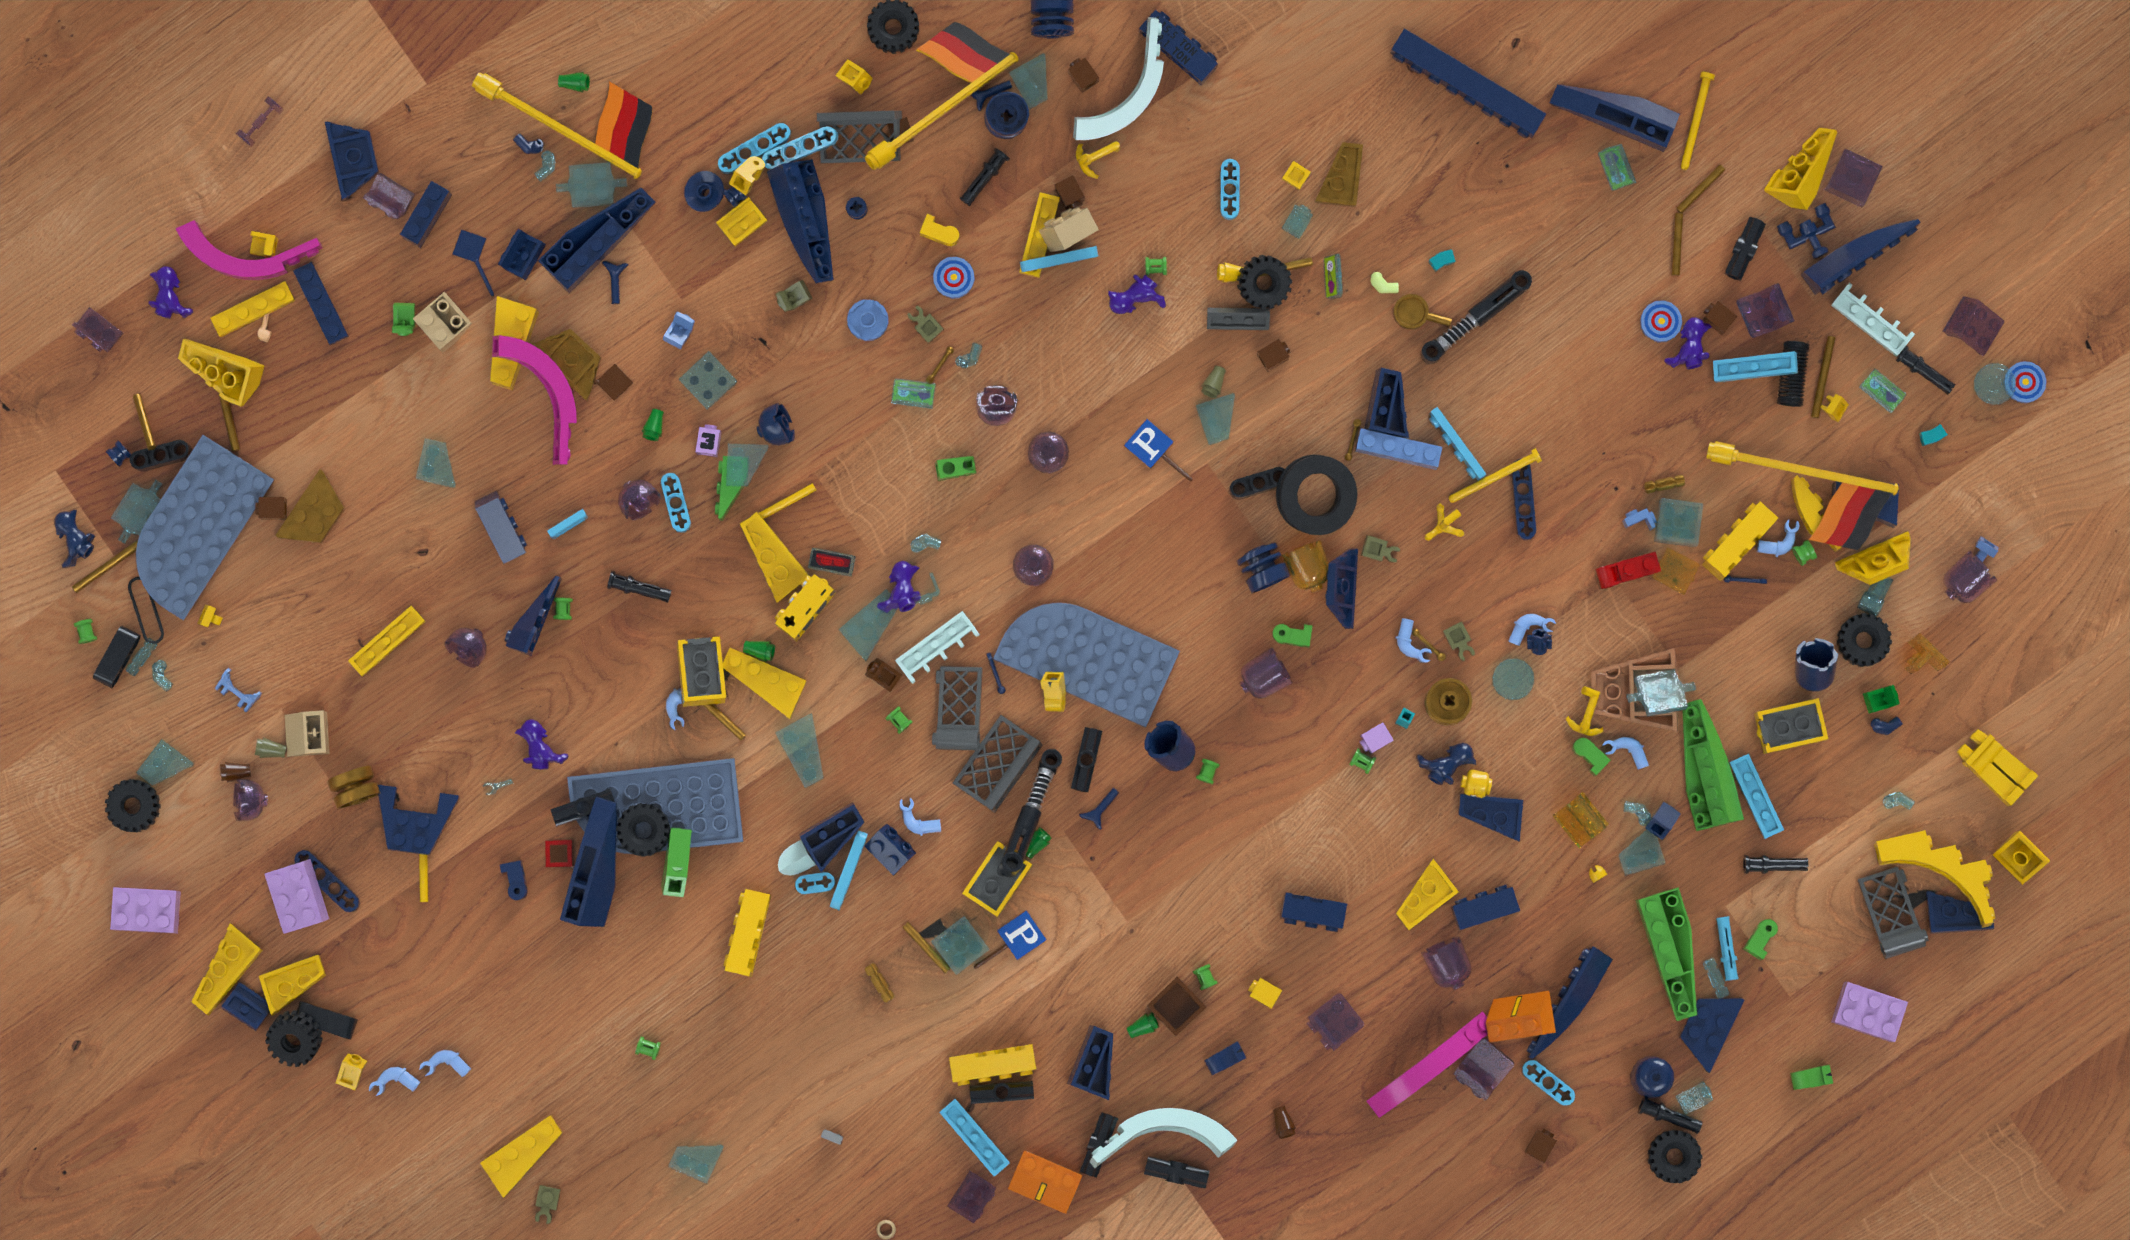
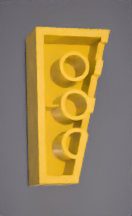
[490,296,539,391]
[1702,501,1778,581]
[724,889,771,977]
[949,1044,1036,1086]

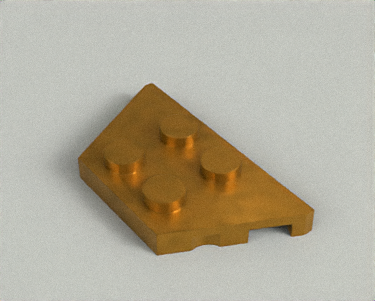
[530,329,601,401]
[275,469,345,543]

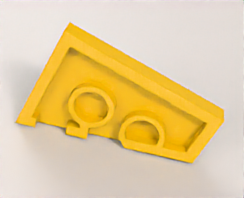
[1396,859,1459,930]
[259,955,326,1016]

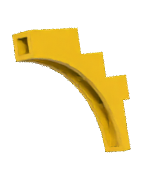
[1874,830,1995,928]

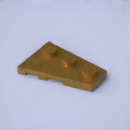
[1315,142,1363,207]

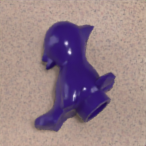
[148,266,193,319]
[1108,275,1166,314]
[1664,317,1712,370]
[877,561,921,613]
[515,719,569,770]

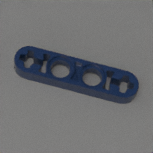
[1512,459,1536,540]
[294,850,360,912]

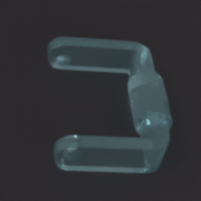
[915,573,940,605]

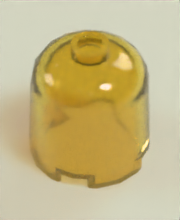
[1282,540,1329,593]

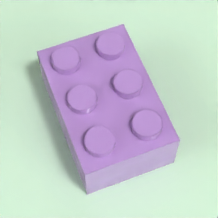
[265,859,329,934]
[110,887,181,934]
[1831,982,1908,1042]

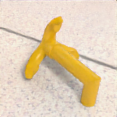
[1076,141,1120,179]
[1425,503,1464,541]
[1566,686,1604,736]

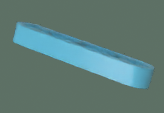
[718,123,791,174]
[762,126,838,169]
[1020,246,1098,272]
[830,830,868,910]

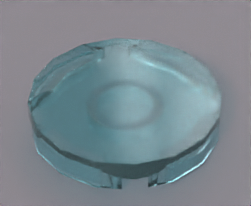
[1974,363,2016,405]
[1492,658,1534,700]

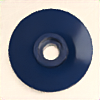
[684,171,724,212]

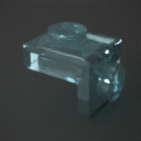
[1676,1082,1713,1115]

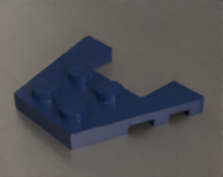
[378,785,459,856]

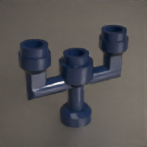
[1777,203,1836,259]

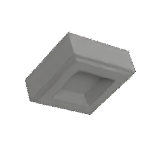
[821,1129,844,1145]

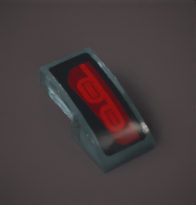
[808,548,856,577]

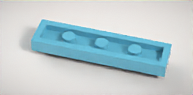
[1713,351,1798,383]
[1429,407,1486,481]
[1729,754,1784,839]
[939,1098,1010,1176]

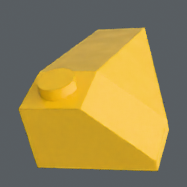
[1764,128,1837,210]
[178,339,264,407]

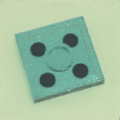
[679,351,738,410]

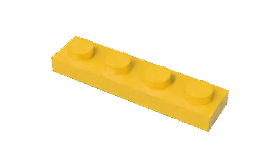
[1019,192,1060,278]
[210,281,295,338]
[348,606,426,677]

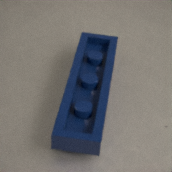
[293,262,349,346]

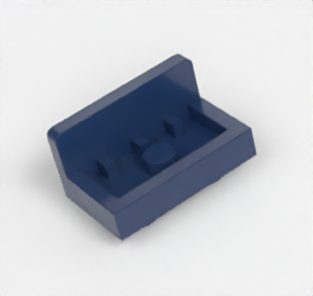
[498,229,546,280]
[864,824,916,876]

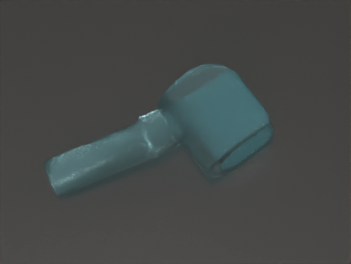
[483,779,513,795]

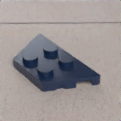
[325,121,379,200]
[1325,549,1358,629]
[1679,998,1744,1073]

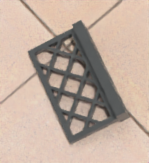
[817,111,902,163]
[953,715,1043,813]

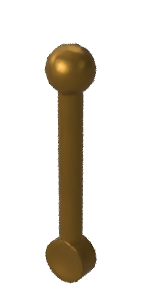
[926,346,954,384]
[1344,419,1361,461]
[1412,628,1446,661]

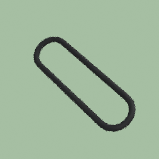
[128,577,164,644]

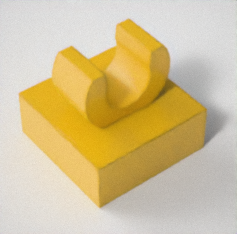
[1282,161,1311,190]
[1821,394,1849,422]
[197,604,223,628]

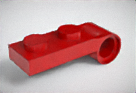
[1595,551,1661,589]

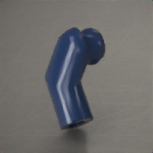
[513,133,544,154]
[1870,716,1903,735]

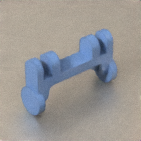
[215,668,262,712]

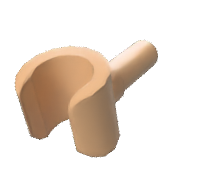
[257,313,272,342]

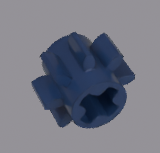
[1527,629,1552,655]

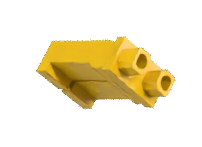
[1957,729,2039,806]

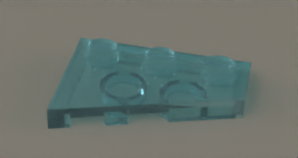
[839,589,898,661]
[775,713,824,788]

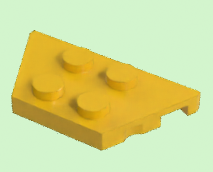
[1835,531,1911,585]

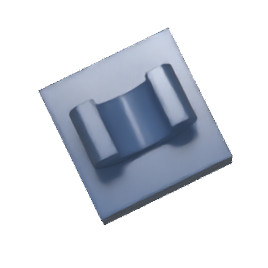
[1975,536,1999,562]

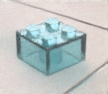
[1654,498,1703,547]
[931,916,990,975]

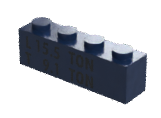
[1139,10,1218,86]

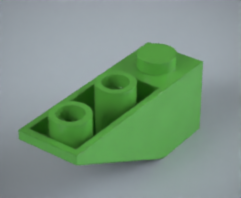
[715,456,749,521]
[661,827,692,897]

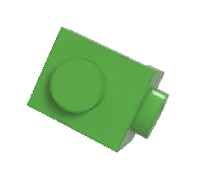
[392,303,415,336]

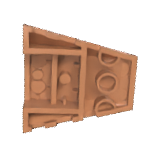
[1591,648,1679,732]

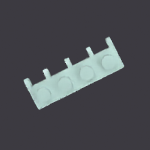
[1831,282,1915,357]
[895,611,980,684]

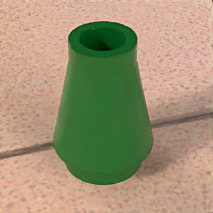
[558,72,590,93]
[642,409,664,441]
[743,641,775,662]
[1026,827,1052,859]
[1126,1012,1159,1039]

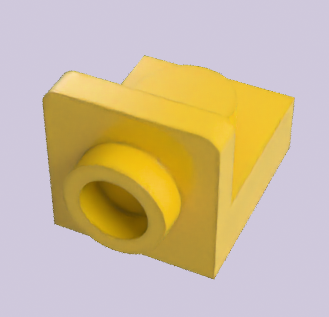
[835,59,873,95]
[336,1054,367,1090]

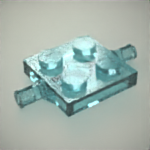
[556,162,627,208]
[111,479,162,544]
[1627,669,1696,717]

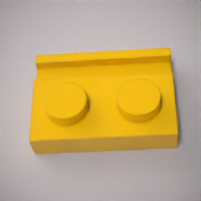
[716,197,768,247]

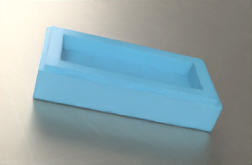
[547,509,588,539]

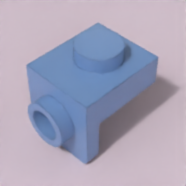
[662,312,695,349]
[1622,508,1657,531]

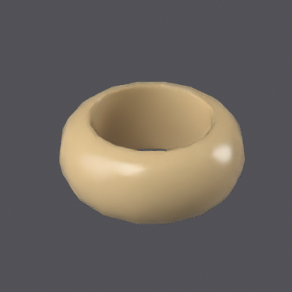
[876,1220,896,1239]

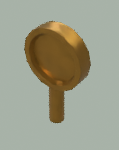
[1393,294,1452,330]

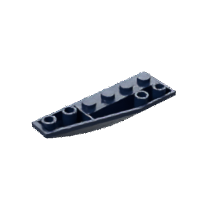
[1549,84,1680,152]
[767,159,834,284]
[538,188,656,294]
[1801,219,1921,295]
[560,797,617,927]
[1526,946,1613,1059]

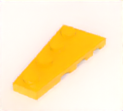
[723,648,807,719]
[191,923,263,1016]

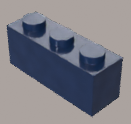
[400,181,452,248]
[1451,884,1520,931]

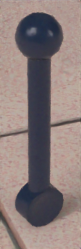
[1724,575,1767,584]
[986,652,1006,694]

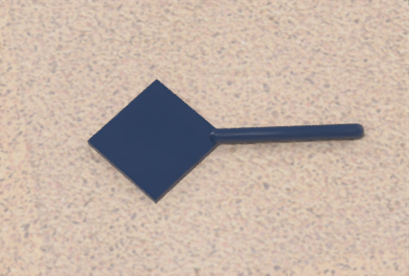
[453,230,494,296]

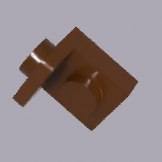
[865,658,902,692]

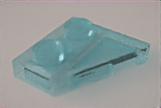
[1009,53,1048,110]
[1196,393,1235,445]
[415,438,456,488]
[726,444,769,487]
[136,739,194,786]
[1618,829,1665,876]
[668,1145,724,1184]

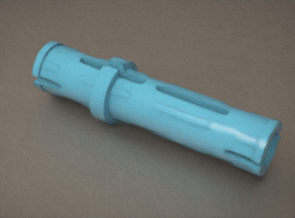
[1716,916,1739,981]

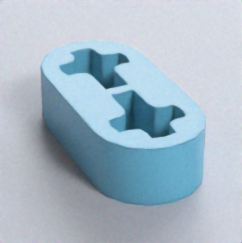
[795,872,835,894]

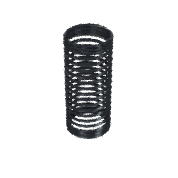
[1777,341,1810,407]

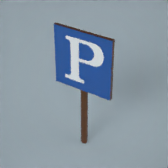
[1124,419,1193,482]
[974,910,1046,969]

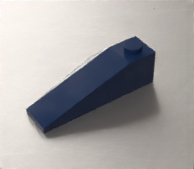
[504,576,562,656]

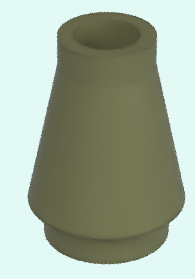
[1201,366,1226,398]
[255,737,286,758]

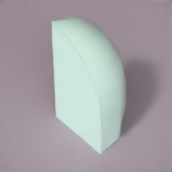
[778,840,816,875]

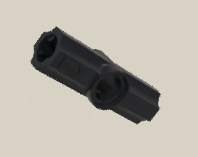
[1724,217,1766,281]
[1071,727,1103,793]
[550,789,615,827]
[970,1081,1034,1104]
[1080,1112,1118,1178]
[1144,1157,1210,1188]

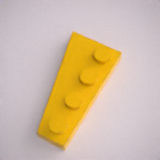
[741,512,808,603]
[480,1115,563,1198]

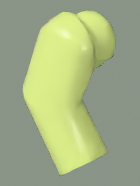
[1370,272,1399,293]

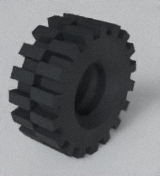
[867,0,919,54]
[1237,255,1292,309]
[1837,613,1892,667]
[105,779,161,833]
[616,803,670,857]
[265,1010,323,1067]
[1648,1130,1703,1183]

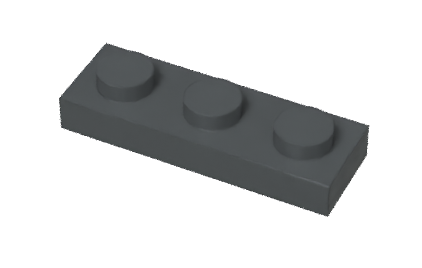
[1207,308,1270,330]

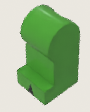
[935,456,976,481]
[1273,624,1313,648]
[1572,738,1611,776]
[1743,919,1778,961]
[1790,1065,1833,1090]

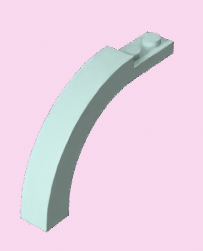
[1073,17,1164,140]
[1090,1108,1237,1168]

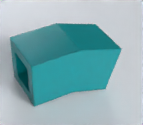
[1428,249,1456,272]
[1919,424,1948,446]
[1395,708,1415,729]

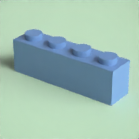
[1355,429,1442,470]

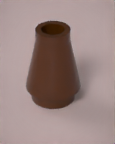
[220,762,251,783]
[1273,1106,1296,1139]

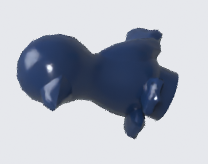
[54,510,96,568]
[1416,743,1476,785]

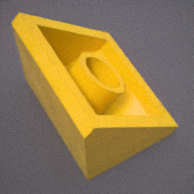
[1993,831,2050,885]

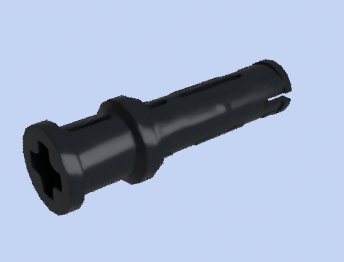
[959,148,1010,207]
[1895,346,1956,395]
[607,571,672,603]
[1743,855,1808,874]
[1638,1096,1703,1134]

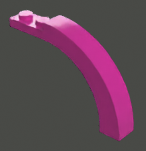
[176,220,323,280]
[492,335,577,465]
[1367,1011,1488,1118]

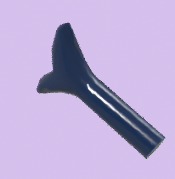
[971,80,1012,111]
[602,261,628,304]
[1079,788,1119,830]

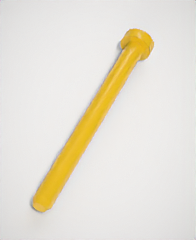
[1681,72,1715,170]
[1449,448,1542,503]

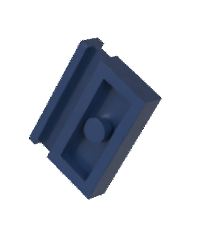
[221,982,270,1031]

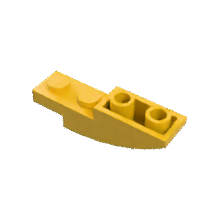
[1791,475,1841,552]

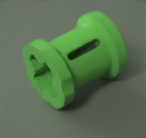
[1145,257,1167,276]
[553,598,573,620]
[74,619,97,644]
[885,707,913,734]
[1349,748,1376,774]
[1196,759,1220,785]
[1193,964,1218,991]
[635,1036,661,1060]

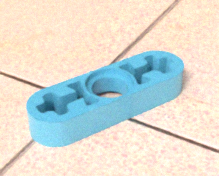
[1220,159,1240,220]
[661,473,691,533]
[1522,1060,1575,1105]

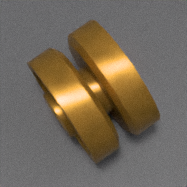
[1424,678,1473,726]
[327,765,381,809]

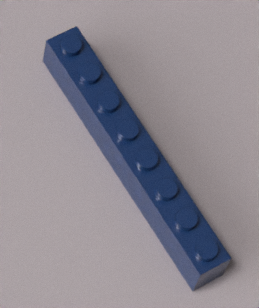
[1390,28,1546,138]

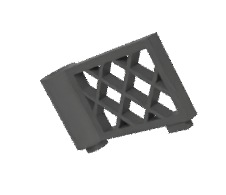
[932,666,983,750]
[1857,867,1929,959]

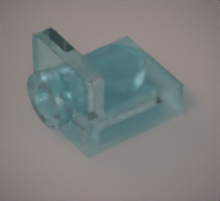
[1282,205,1313,239]

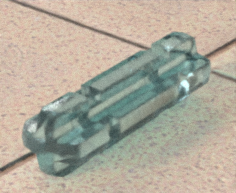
[126,638,157,676]
[1703,958,1729,999]

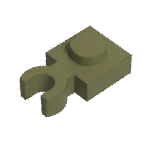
[907,306,944,344]
[1361,535,1400,562]
[1443,621,1475,661]
[535,1185,561,1224]

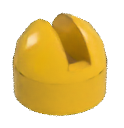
[1589,865,1608,883]

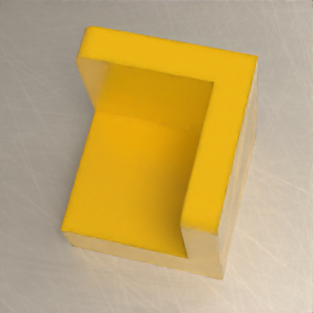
[250,231,278,258]

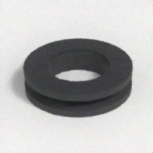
[1276,454,1357,535]

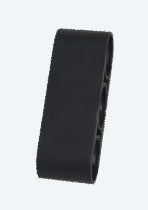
[130,440,192,472]
[1229,467,1285,500]
[93,626,141,689]
[297,1001,358,1040]

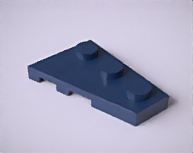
[1458,794,1523,842]
[1926,891,1994,934]

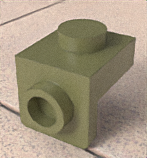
[775,280,813,312]

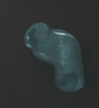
[534,150,556,182]
[955,343,983,368]
[911,534,942,553]
[152,660,173,692]
[1883,792,1915,810]
[1623,801,1651,826]

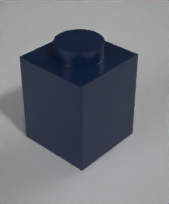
[1645,802,1681,840]

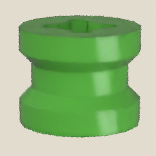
[1792,540,1817,566]

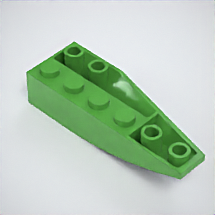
[1682,699,1744,831]
[1636,887,1697,1021]

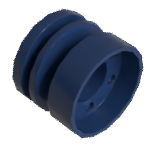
[1031,0,1074,39]
[984,91,1029,139]
[1237,543,1291,593]

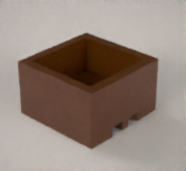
[1147,977,1206,1037]

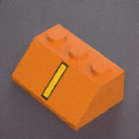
[1486,991,1556,1043]
[1008,1150,1083,1214]

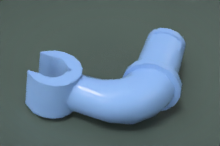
[1757,520,1800,557]
[1508,614,1556,646]
[1395,618,1432,663]
[666,688,684,730]
[1602,737,1649,770]
[899,798,941,836]
[419,1050,471,1077]
[369,1067,420,1096]

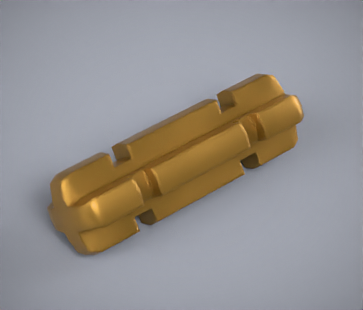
[1644,475,1685,494]
[865,963,895,1003]

